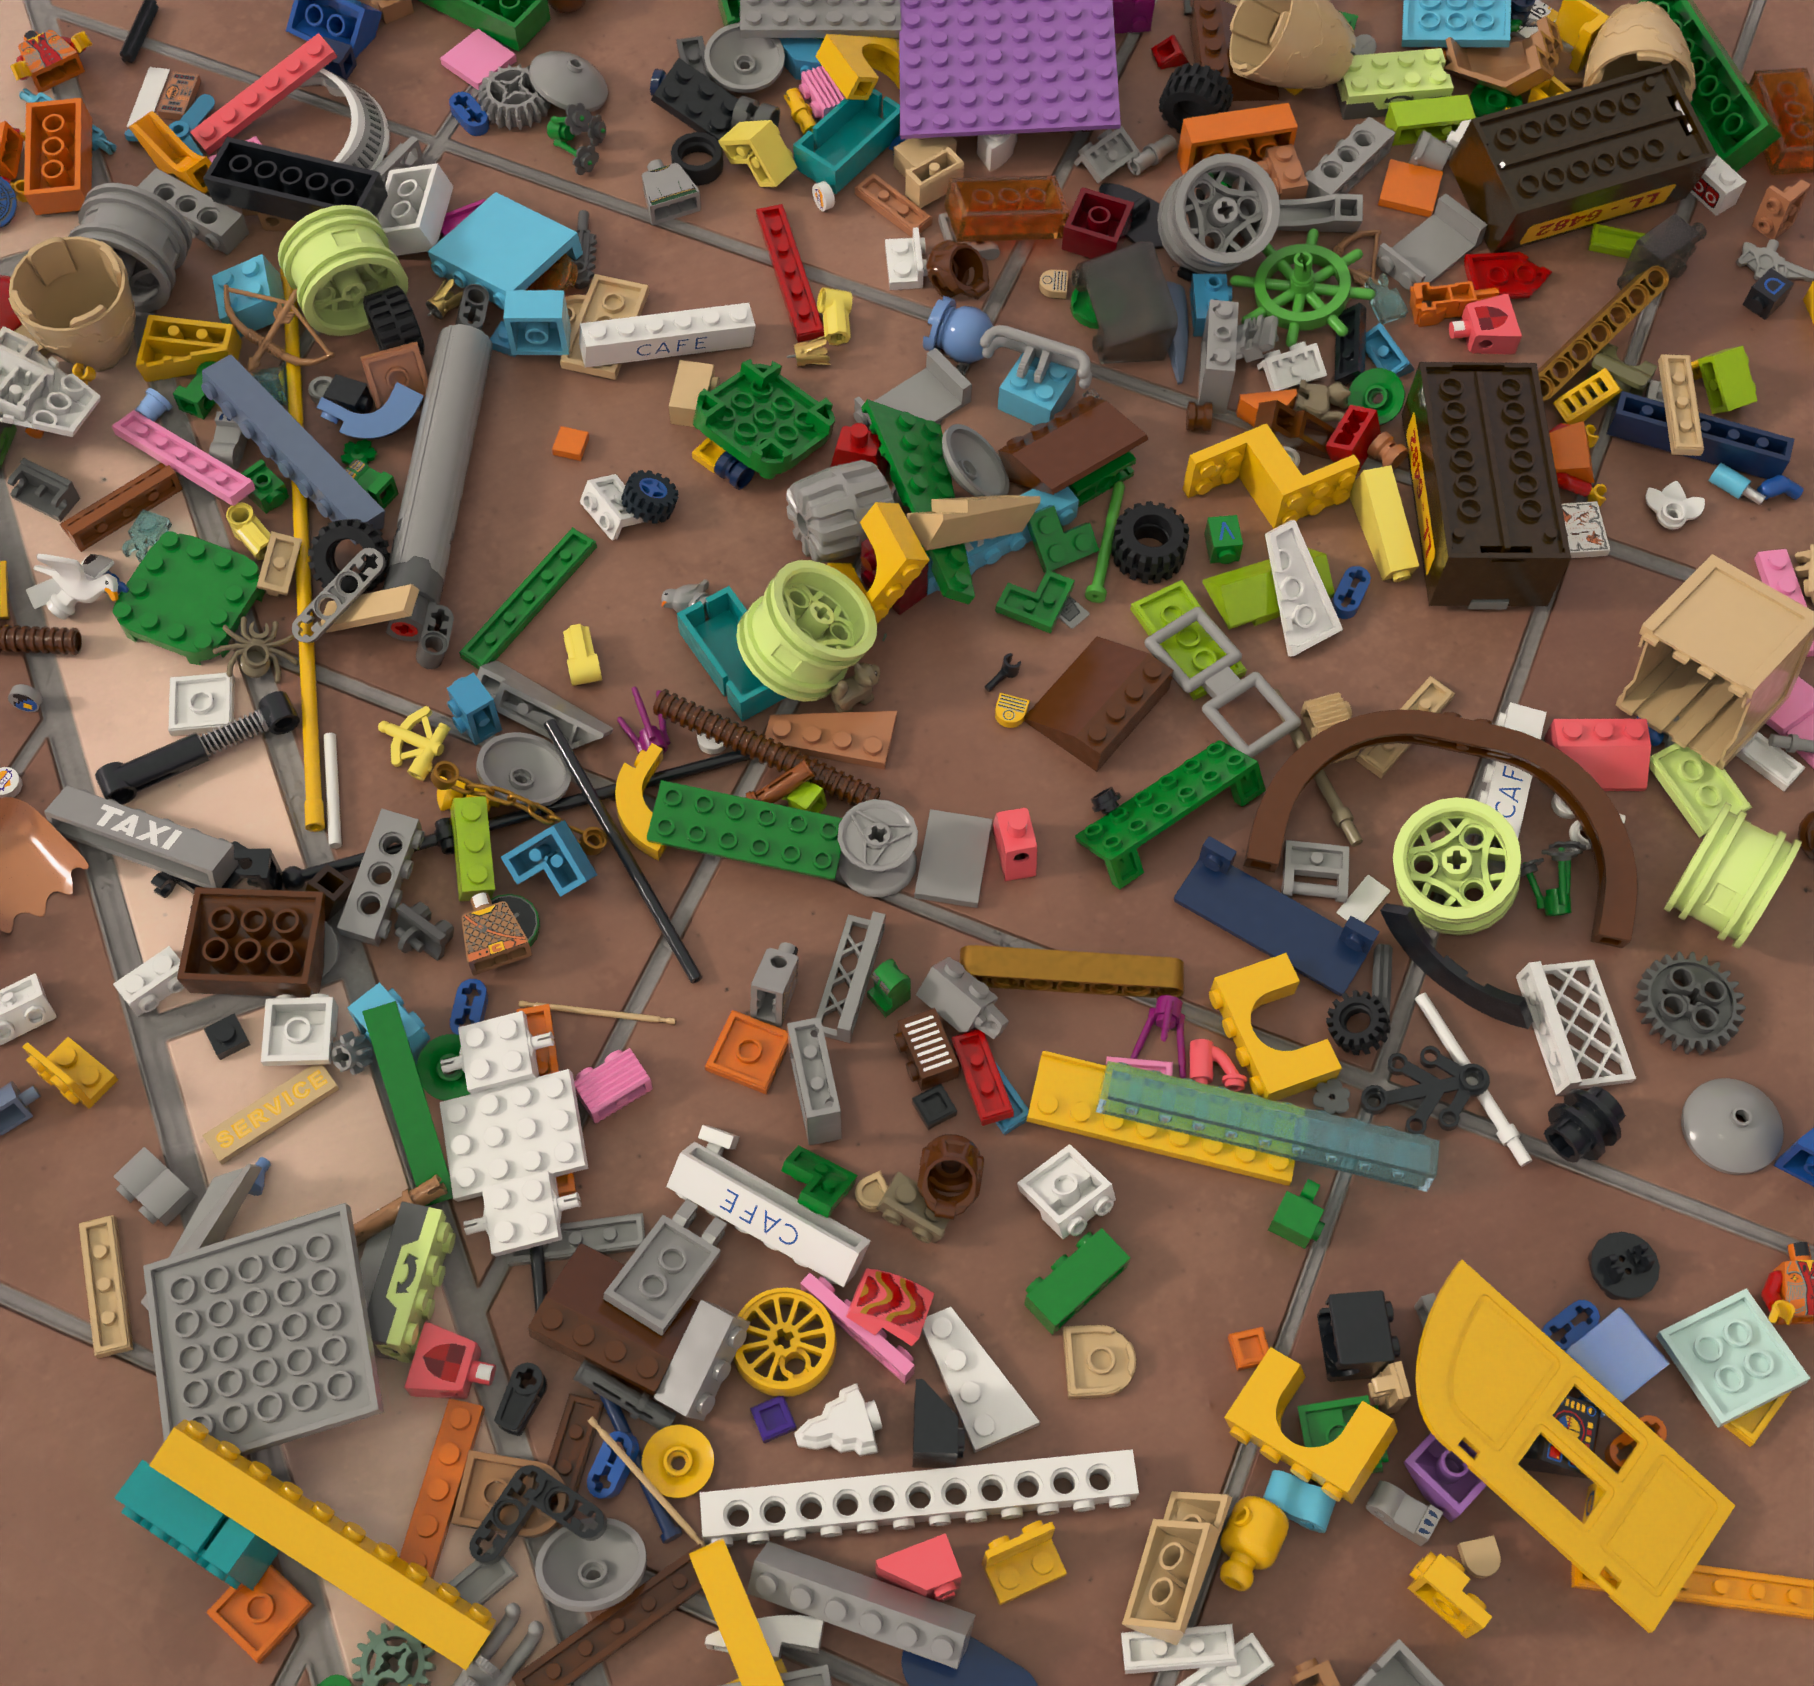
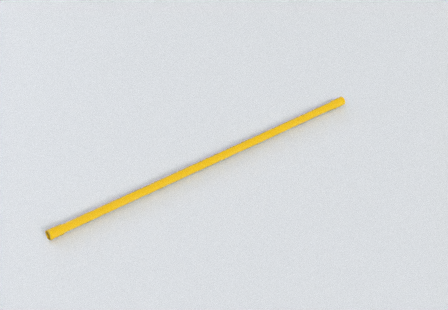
[280,267,325,832]

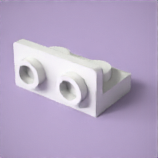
[885,227,928,290]
[1257,342,1327,391]
[580,474,643,540]
[113,946,185,1017]
[0,973,56,1046]

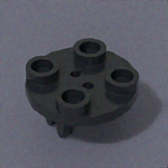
[1588,1232,1660,1300]

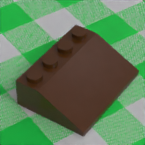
[1190,0,1279,101]
[998,396,1148,495]
[1024,636,1174,772]
[177,887,325,998]
[528,1243,699,1400]

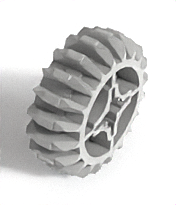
[478,64,551,131]

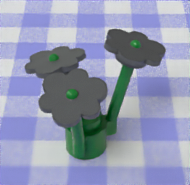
[1520,841,1587,916]

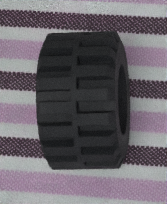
[1159,63,1233,134]
[363,285,425,355]
[1111,501,1190,584]
[308,519,390,594]

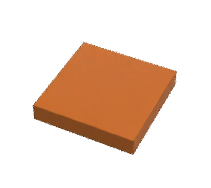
[1378,159,1443,217]
[705,1010,789,1094]
[206,1564,314,1664]

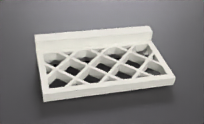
[1516,960,1636,1096]

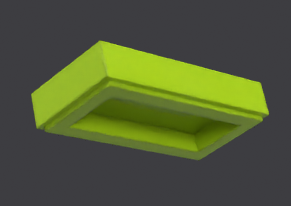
[1588,223,1649,261]

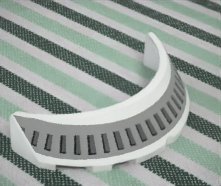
[300,68,390,170]

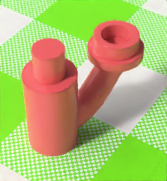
[1190,1039,1247,1092]

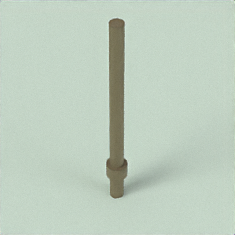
[1274,689,1363,847]

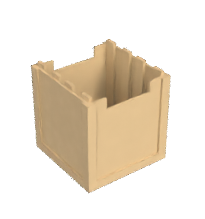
[1616,554,1814,770]

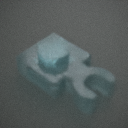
[1365,273,1408,325]
[122,509,172,562]

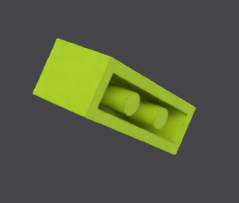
[1385,94,1476,146]
[450,796,495,901]

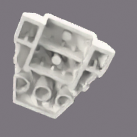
[0,326,101,437]

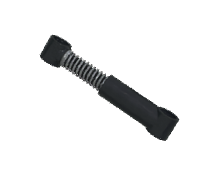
[95,691,300,805]

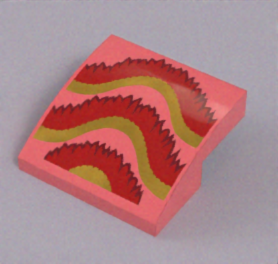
[846,1268,935,1346]

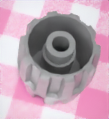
[786,460,894,563]

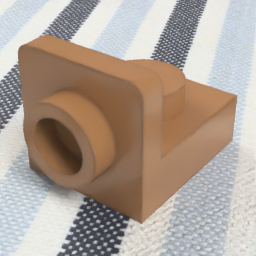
[1290,1658,1340,1686]

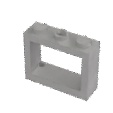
[1197,300,1239,414]
[787,1017,842,1146]

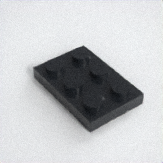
[651,58,738,140]

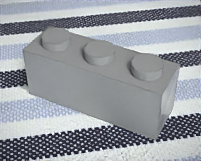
[654,1300,751,1421]

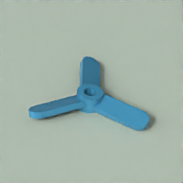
[124,94,215,156]

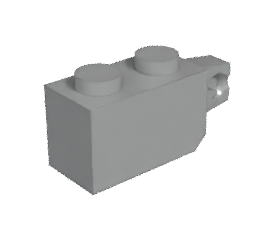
[916,957,1009,1039]

